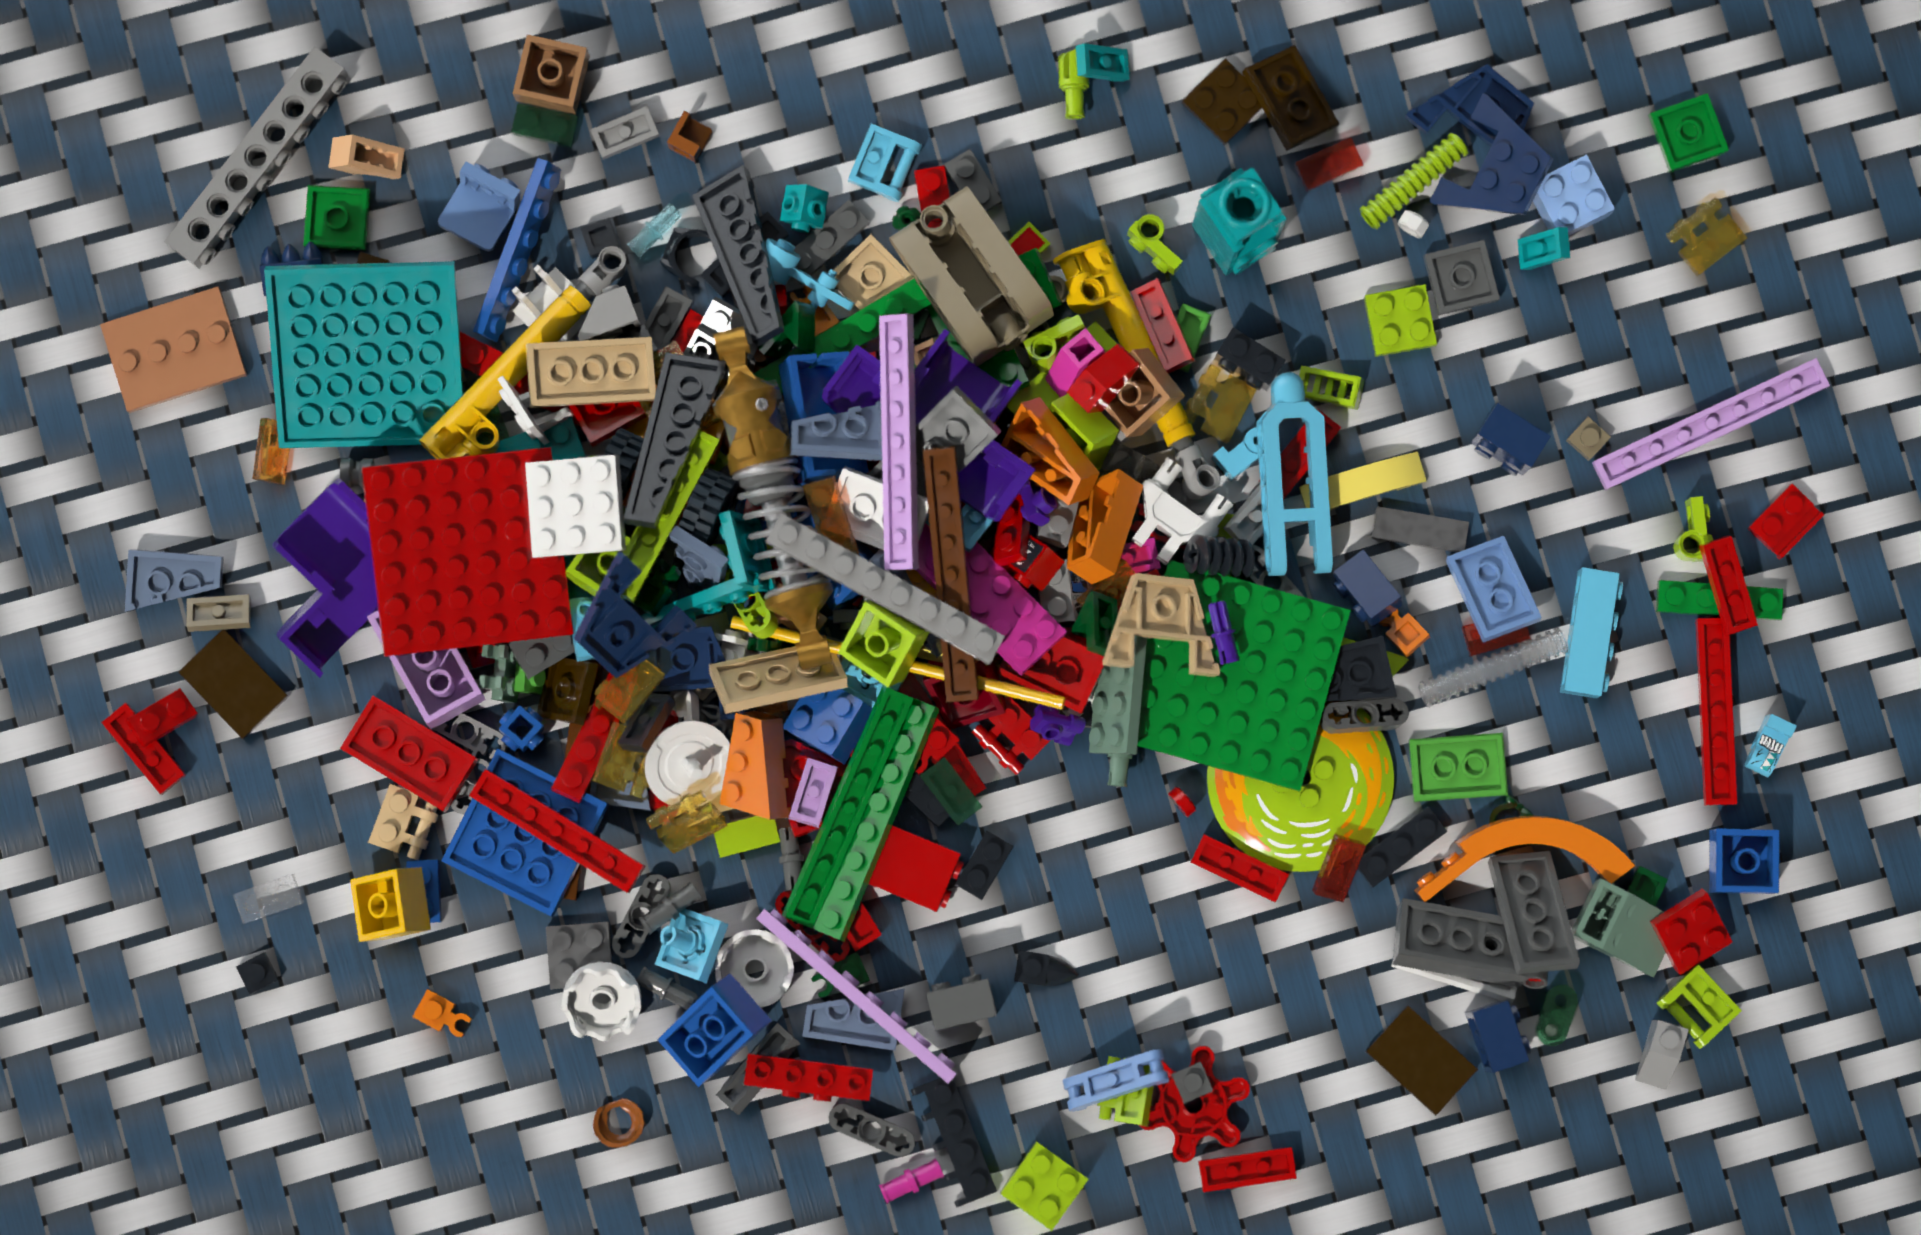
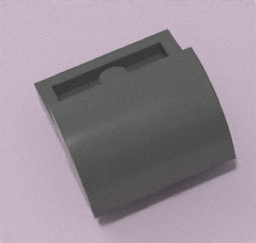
[683,297,759,380]

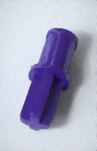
[1208,601,1240,665]

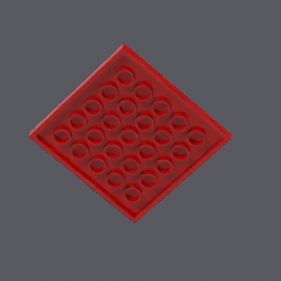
[361,447,573,657]

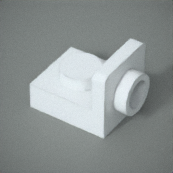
[714,629,752,661]

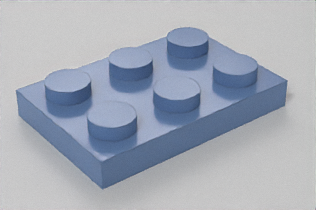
[1446,536,1542,643]

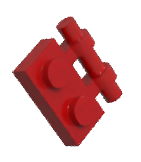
[972,696,1051,775]

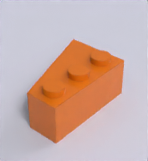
[1001,397,1100,505]
[1067,469,1143,584]
[719,711,791,820]

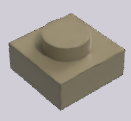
[1566,417,1611,461]

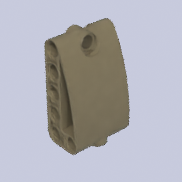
[889,186,1054,367]

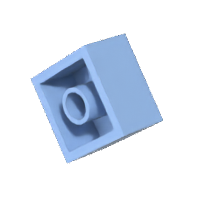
[1533,155,1615,236]

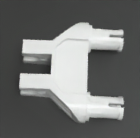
[1131,457,1233,565]

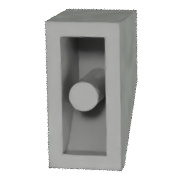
[1635,1020,1689,1090]

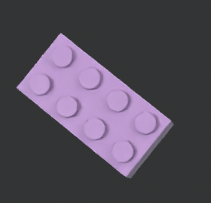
[367,611,486,730]

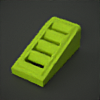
[1299,366,1364,410]

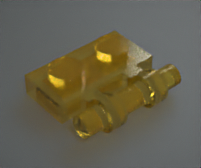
[1666,197,1747,277]
[1185,364,1256,444]
[592,722,649,799]
[646,790,727,854]

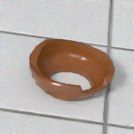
[593,1098,645,1148]

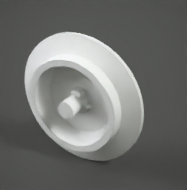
[644,720,730,808]

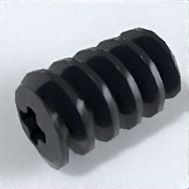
[1183,534,1255,579]

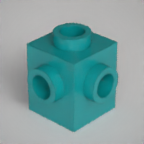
[780,184,829,233]

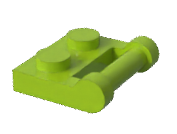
[1656,964,1742,1049]

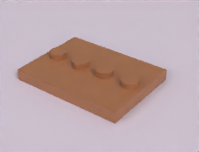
[100,287,247,413]

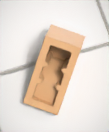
[329,135,405,179]

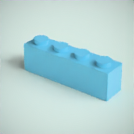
[1560,567,1623,698]

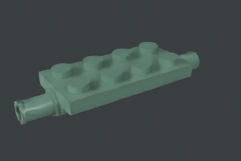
[1089,636,1147,787]

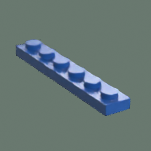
[473,158,562,342]

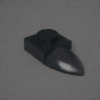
[1014,950,1078,986]

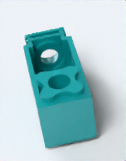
[1192,167,1287,276]

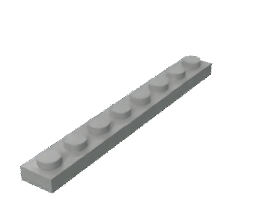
[765,513,1005,665]

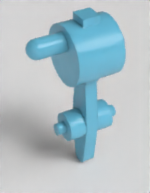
[765,238,855,311]

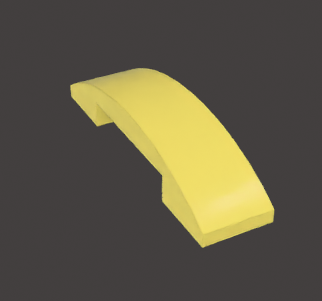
[1299,452,1427,510]

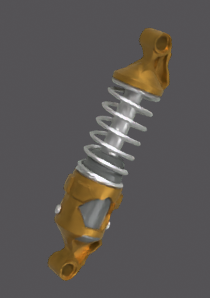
[712,326,833,671]

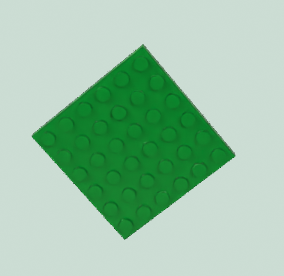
[1137,560,1351,792]

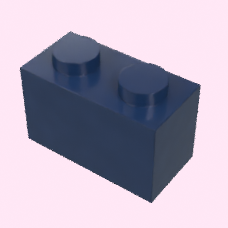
[1333,549,1402,627]

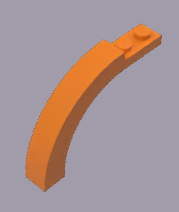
[1414,816,1635,902]

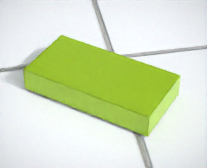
[712,816,780,858]

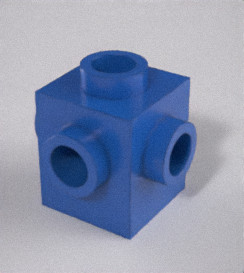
[499,705,545,753]

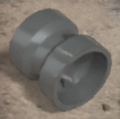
[340,458,375,489]

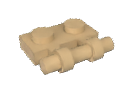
[368,784,438,860]

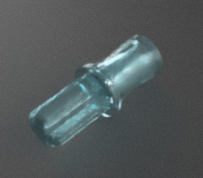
[627,204,682,258]

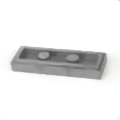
[1371,506,1469,553]

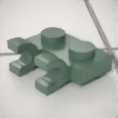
[479,643,520,703]

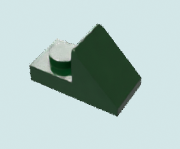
[758,300,815,359]
[1071,591,1118,656]

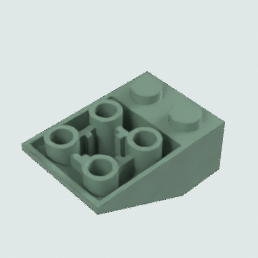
[1571,879,1666,978]

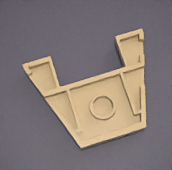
[1103,573,1220,677]

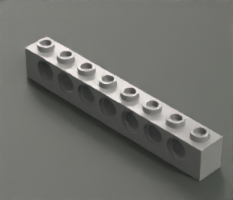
[164,47,348,269]

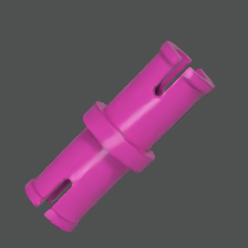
[879,1158,944,1204]

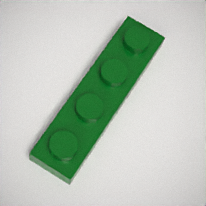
[1656,580,1784,621]

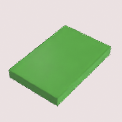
[1408,733,1508,802]

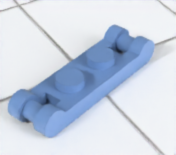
[1063,1049,1169,1112]

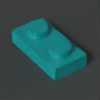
[1076,43,1130,82]
[1517,227,1571,270]

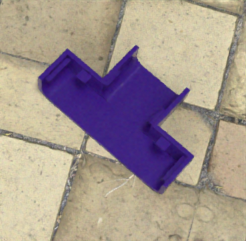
[822,329,1035,521]
[272,478,378,678]

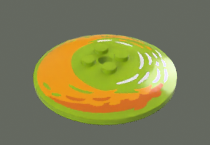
[1207,701,1394,872]

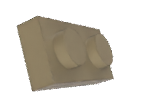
[186,594,251,632]

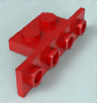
[744,1054,873,1102]

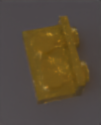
[594,660,665,724]

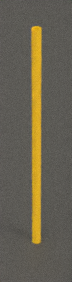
[730,616,1065,709]

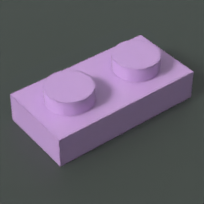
[789,758,838,828]

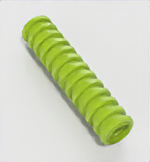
[1360,133,1468,229]

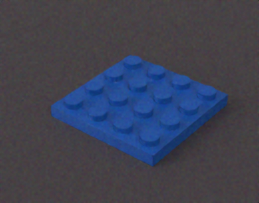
[441,748,609,917]

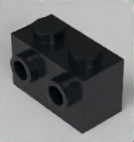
[1215,327,1286,392]

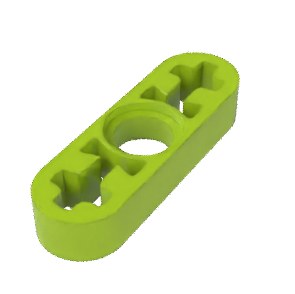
[724,568,778,639]

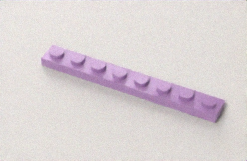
[879,314,919,570]
[1592,358,1830,490]
[756,909,956,1083]

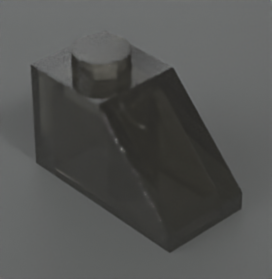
[1099,440,1168,494]

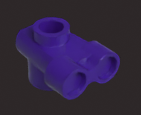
[1020,479,1058,526]
[1030,704,1086,746]

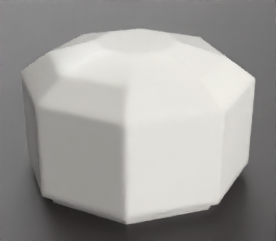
[1398,210,1429,238]

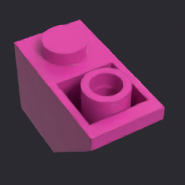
[1045,328,1106,398]

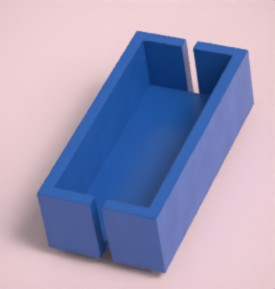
[779,351,869,486]

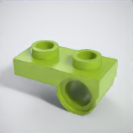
[1127,214,1183,275]
[1023,314,1085,373]
[1673,496,1713,562]

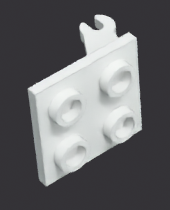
[511,265,592,342]
[498,376,573,445]

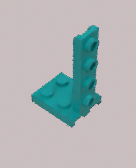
[640,510,777,628]

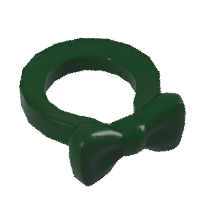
[1489,795,1534,823]

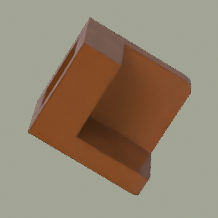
[667,111,712,163]

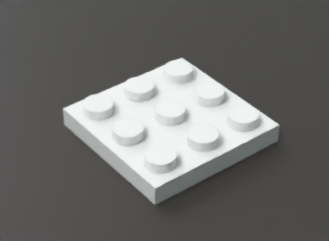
[525,455,626,558]

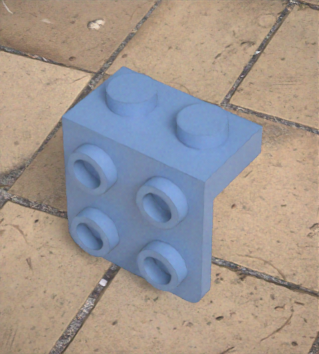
[438,162,520,252]

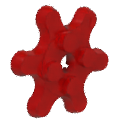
[1139,1046,1250,1162]

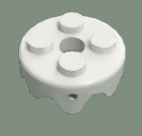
[715,930,794,1008]
[562,962,641,1041]

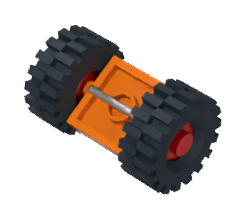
[603,428,738,547]

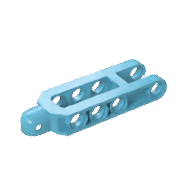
[1256,372,1333,576]

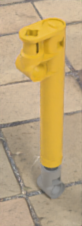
[1053,239,1221,500]
[419,246,626,459]

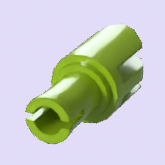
[1058,49,1089,119]

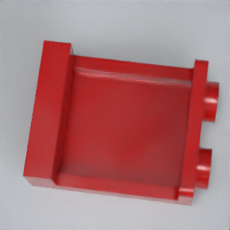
[868,826,964,912]

